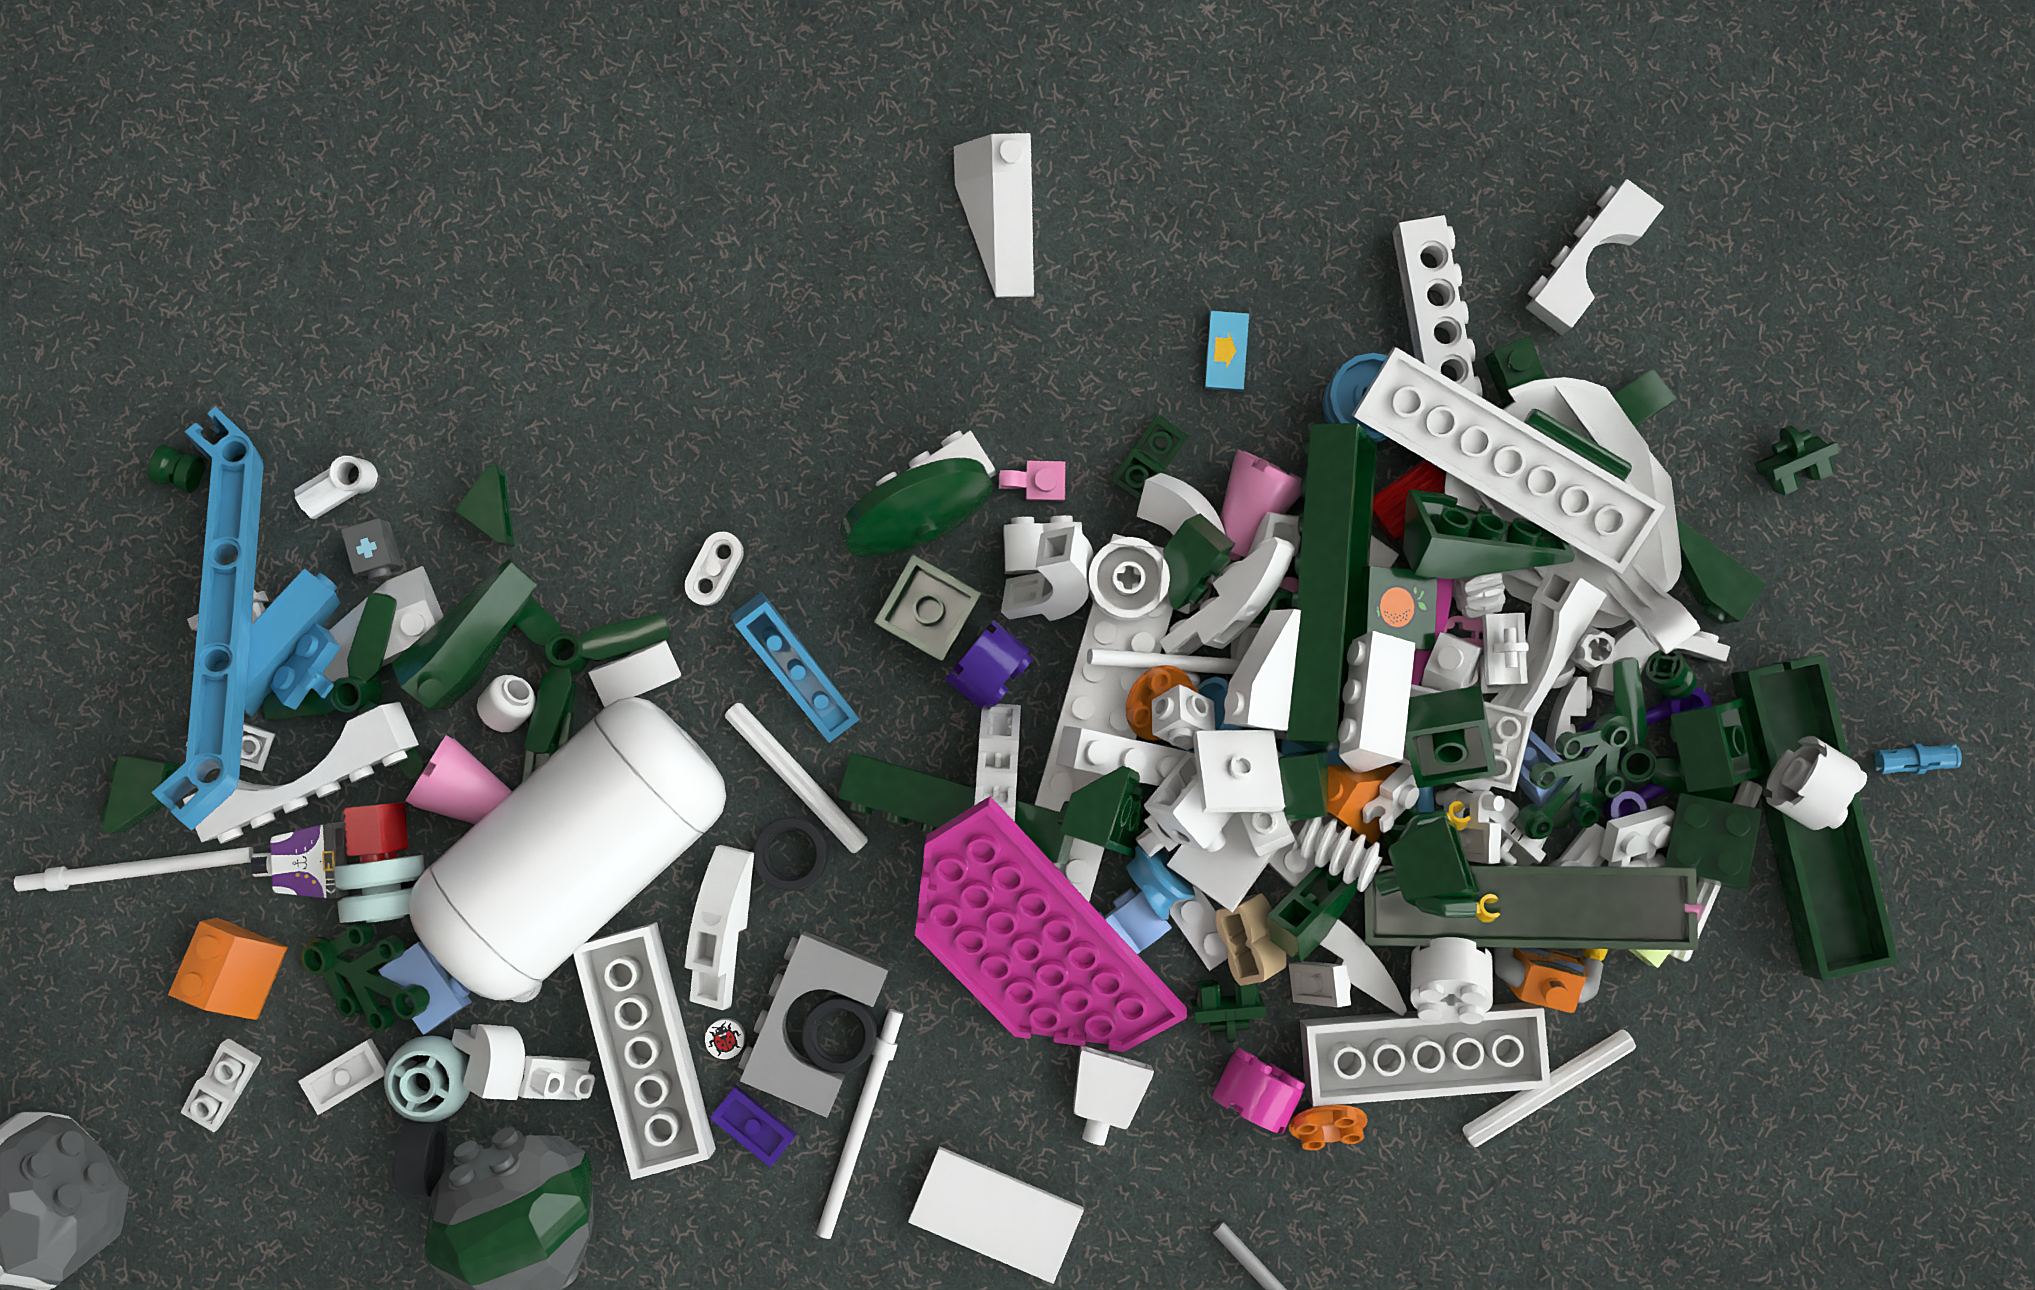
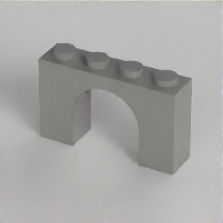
[738,931,890,1118]

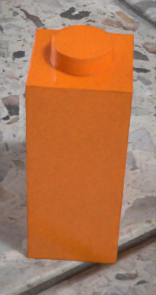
[1327,764,1397,845]

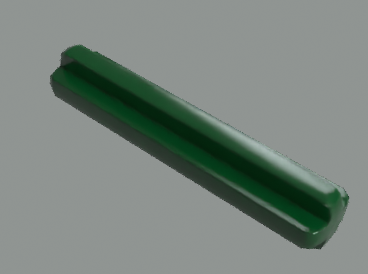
[1524,409,1632,481]

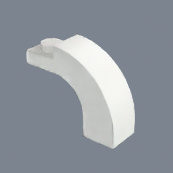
[1137,473,1228,614]
[1001,526,1094,621]
[1587,620,1730,696]

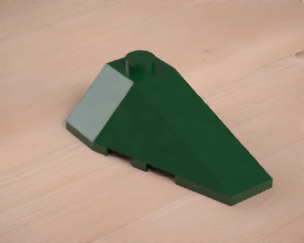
[1403,489,1575,579]
[392,559,537,710]
[1058,766,1149,858]

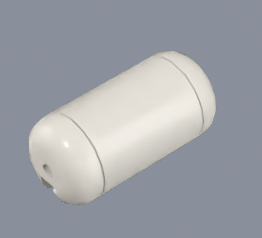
[408,697,726,1001]

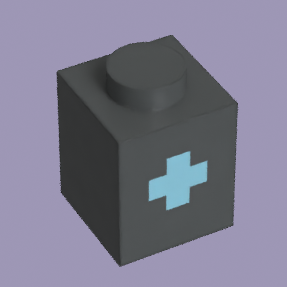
[341,518,402,581]

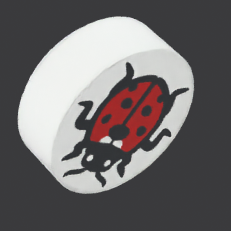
[705,1018,746,1059]

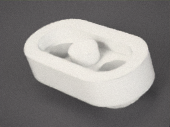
[685,532,744,606]

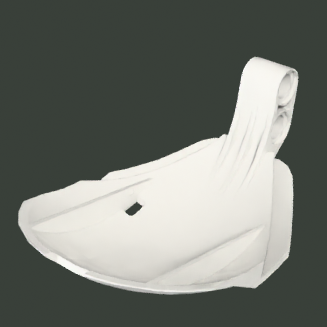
[1444,377,1700,654]

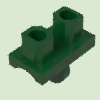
[1754,425,1840,495]
[1191,979,1266,1043]

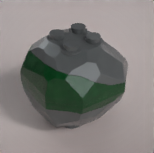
[425,1127,593,1290]

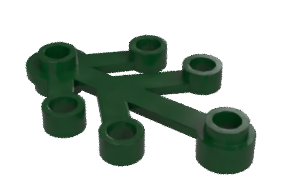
[1516,713,1632,839]
[301,921,430,1032]

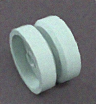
[333,855,425,923]

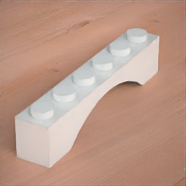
[1455,565,1607,792]
[183,702,419,844]

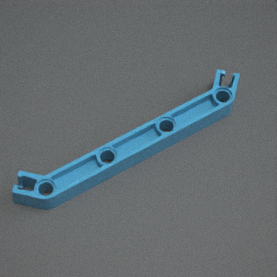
[151,406,263,831]

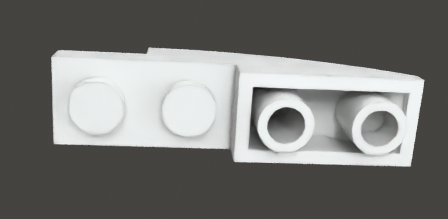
[1160,537,1296,656]
[685,845,754,1010]

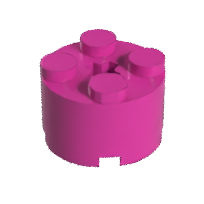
[1212,1047,1305,1134]

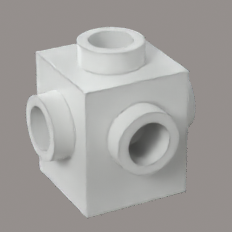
[1152,684,1215,751]

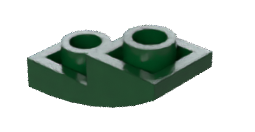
[1612,369,1677,428]
[1111,414,1189,500]

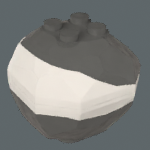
[0,1112,129,1290]

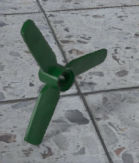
[263,593,426,780]
[514,597,670,754]
[1551,657,1736,830]

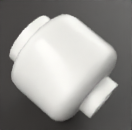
[477,675,536,732]

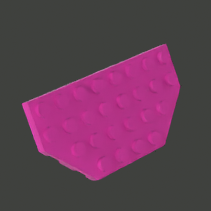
[915,796,1187,1052]

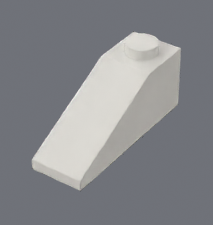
[1224,609,1301,731]

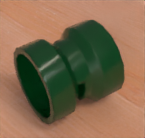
[148,445,205,493]
[1645,649,1697,700]

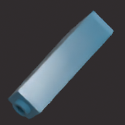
[213,569,340,718]

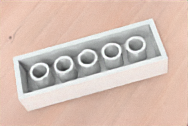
[573,922,716,1180]
[1300,1002,1551,1107]

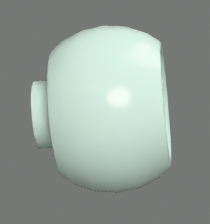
[384,1035,470,1122]

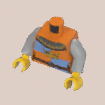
[1494,947,1608,1013]

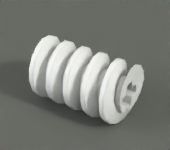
[1292,817,1383,892]

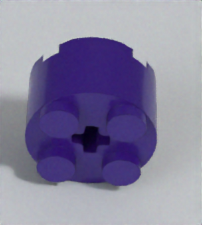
[944,620,1033,710]

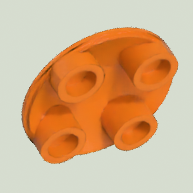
[1126,665,1199,742]
[1289,1105,1368,1151]

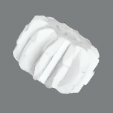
[1452,572,1506,619]

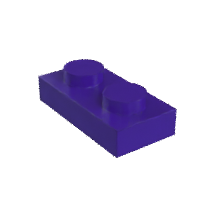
[710,1085,797,1168]

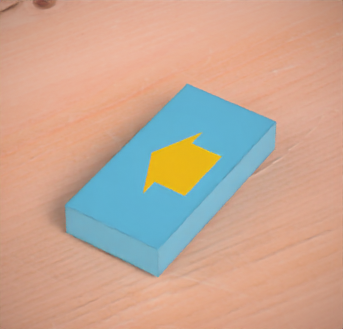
[1204,311,1249,392]

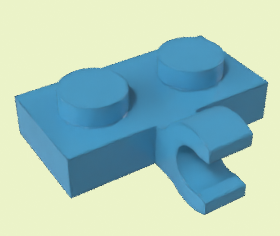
[269,623,341,710]

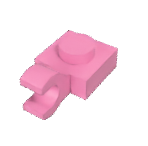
[999,461,1065,501]

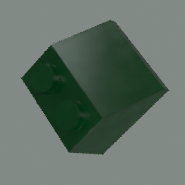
[1405,685,1498,788]
[1670,697,1763,792]

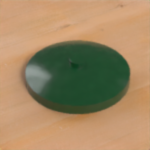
[840,458,992,558]

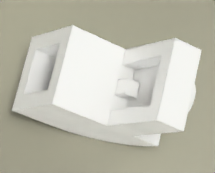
[451,1024,525,1100]

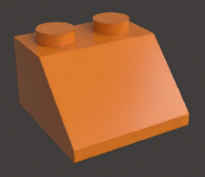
[168,917,288,1020]

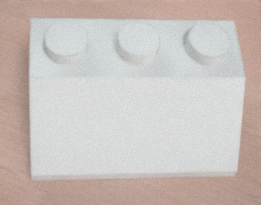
[1338,631,1415,773]

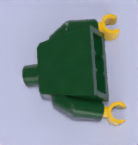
[1374,801,1500,922]

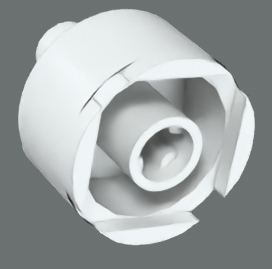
[1088,537,1170,621]
[1766,736,1867,830]
[1410,937,1493,1024]

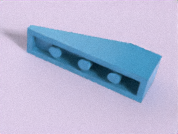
[731,591,860,743]

